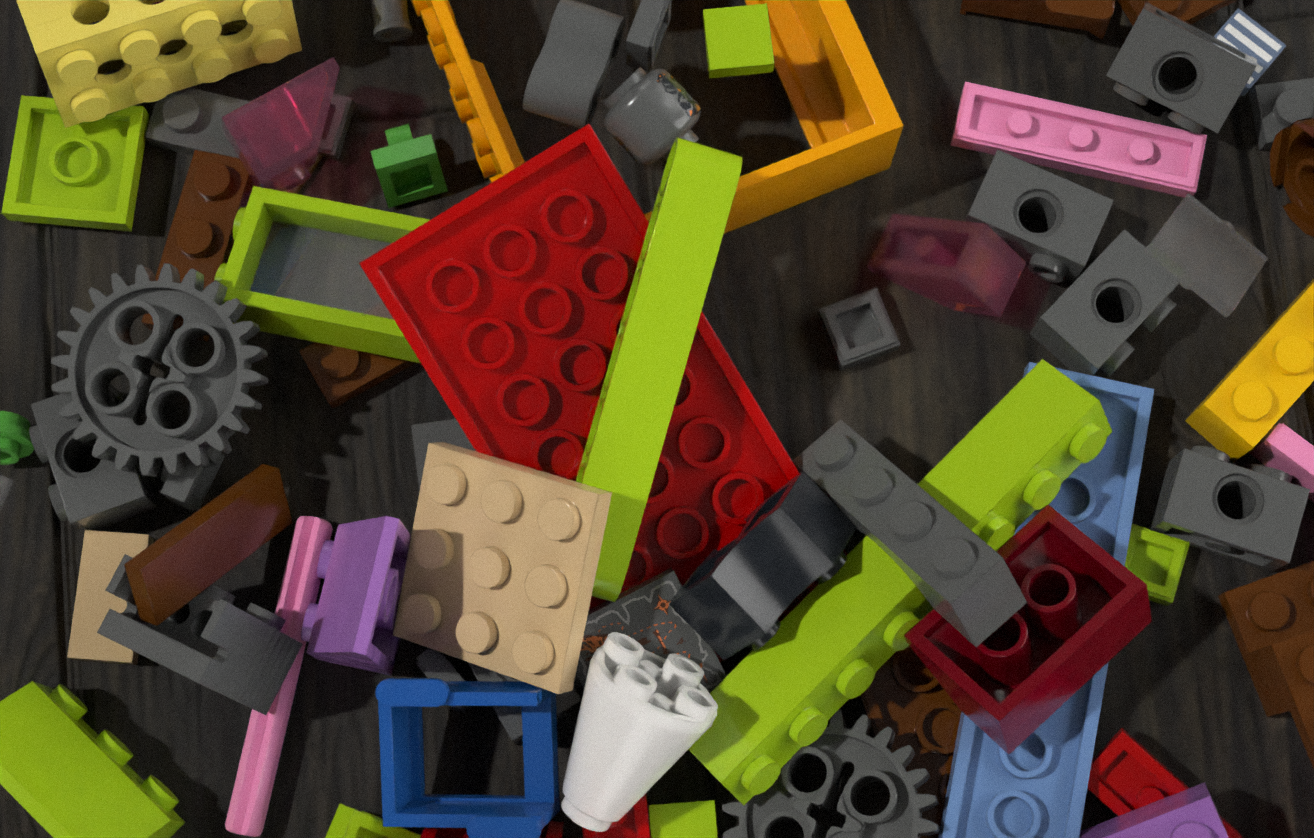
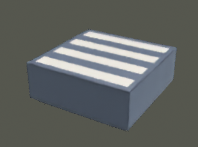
[1214,8,1287,97]

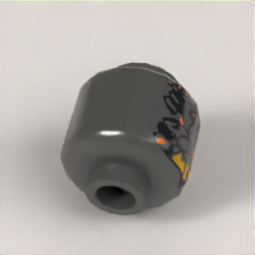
[603,67,701,165]

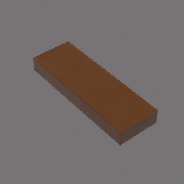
[124,464,292,626]

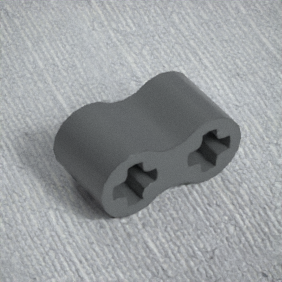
[523,0,626,129]

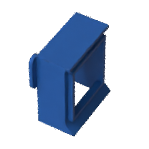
[375,678,560,838]

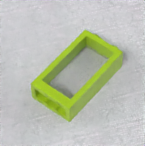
[214,186,430,363]

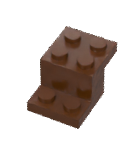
[1218,561,1314,769]

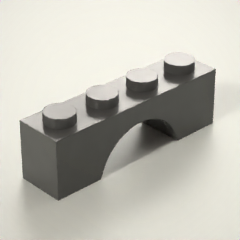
[792,419,1027,647]

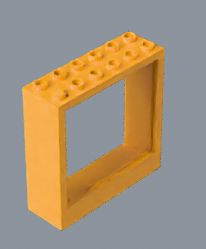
[411,0,903,234]

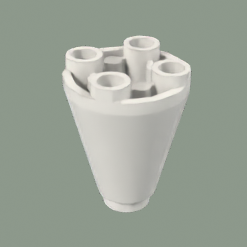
[561,632,718,832]

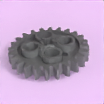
[51,263,268,477]
[722,709,940,838]

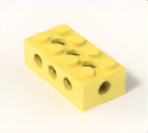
[16,0,302,128]

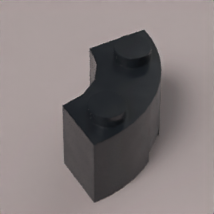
[669,471,857,660]

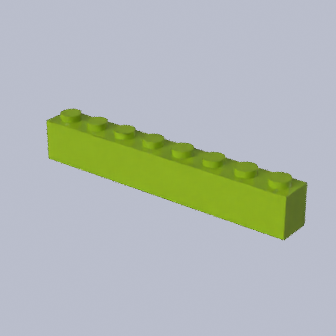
[688,359,1112,805]

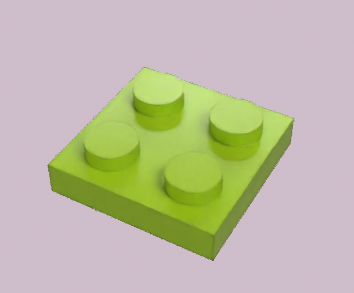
[2,95,149,232]

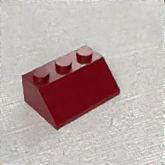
[904,504,1152,754]

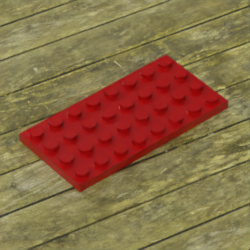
[359,124,848,662]

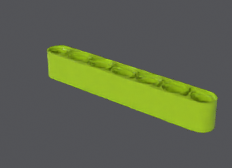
[576,137,742,602]

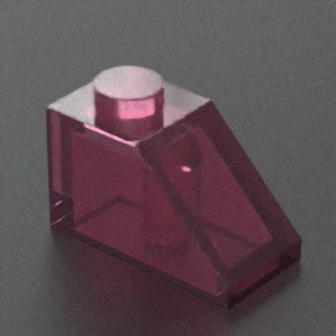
[222,57,340,192]
[867,214,1026,317]

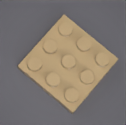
[393,442,612,694]

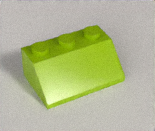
[0,681,185,838]

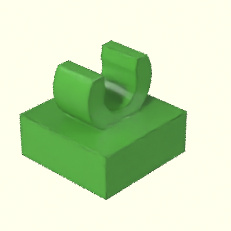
[371,123,448,208]

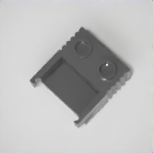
[97,554,303,715]

